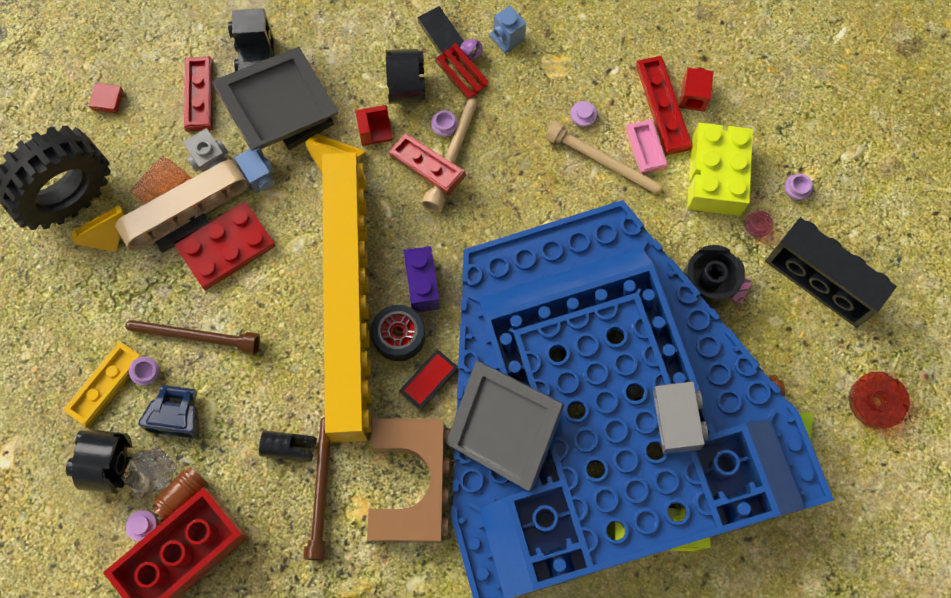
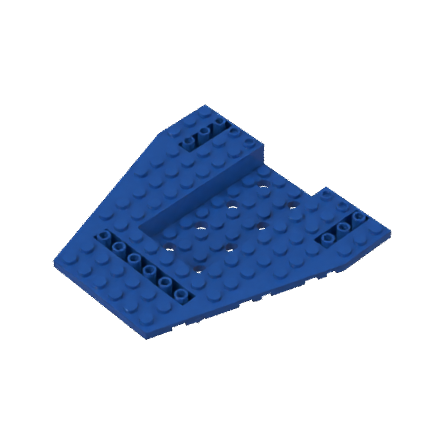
[451,200,834,598]

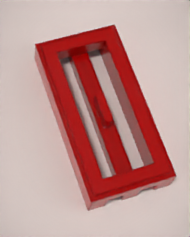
[435,43,489,100]

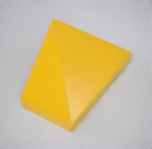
[306,134,365,173]
[71,204,125,252]

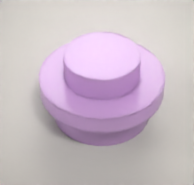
[570,101,597,127]
[431,110,458,137]
[785,174,813,200]
[129,357,159,386]
[126,510,157,541]

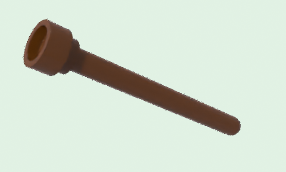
[125,320,260,356]
[303,417,330,561]

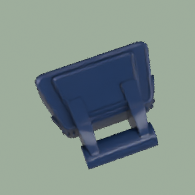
[138,385,199,439]

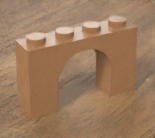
[367,418,450,543]

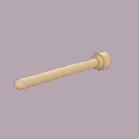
[421,98,477,212]
[545,120,663,194]

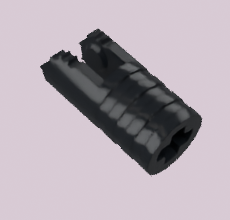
[259,430,317,462]

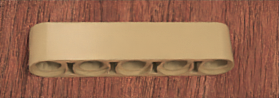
[115,160,249,251]

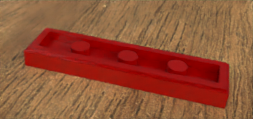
[636,55,692,156]

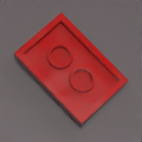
[174,201,276,291]

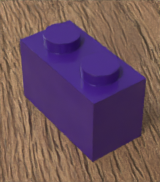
[403,246,440,313]

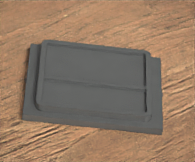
[212,47,338,151]
[446,361,565,491]

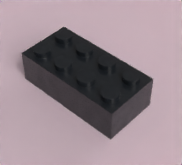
[765,217,897,328]

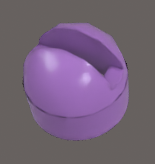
[460,39,483,60]

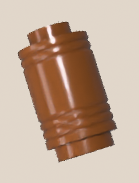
[153,467,208,520]

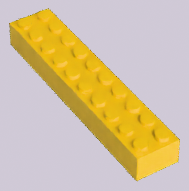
[322,153,372,443]

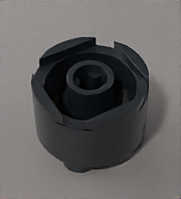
[385,49,426,104]
[683,245,745,309]
[66,430,132,494]

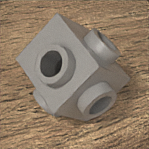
[183,128,228,173]

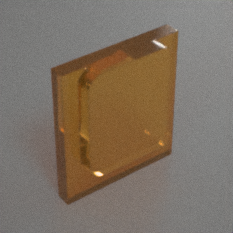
[129,156,192,204]

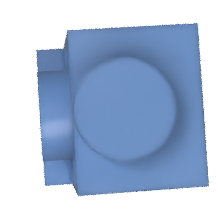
[489,6,526,54]
[234,148,275,194]

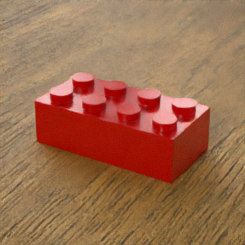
[103,487,249,598]

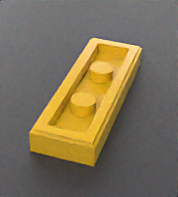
[63,341,142,428]

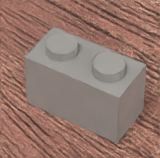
[653,382,708,454]

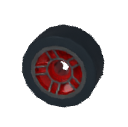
[371,305,425,361]

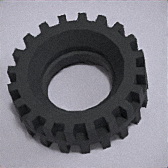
[0,126,111,230]

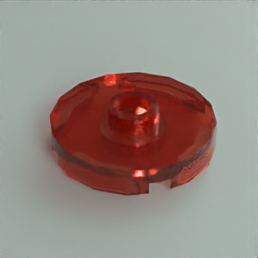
[848,372,910,429]

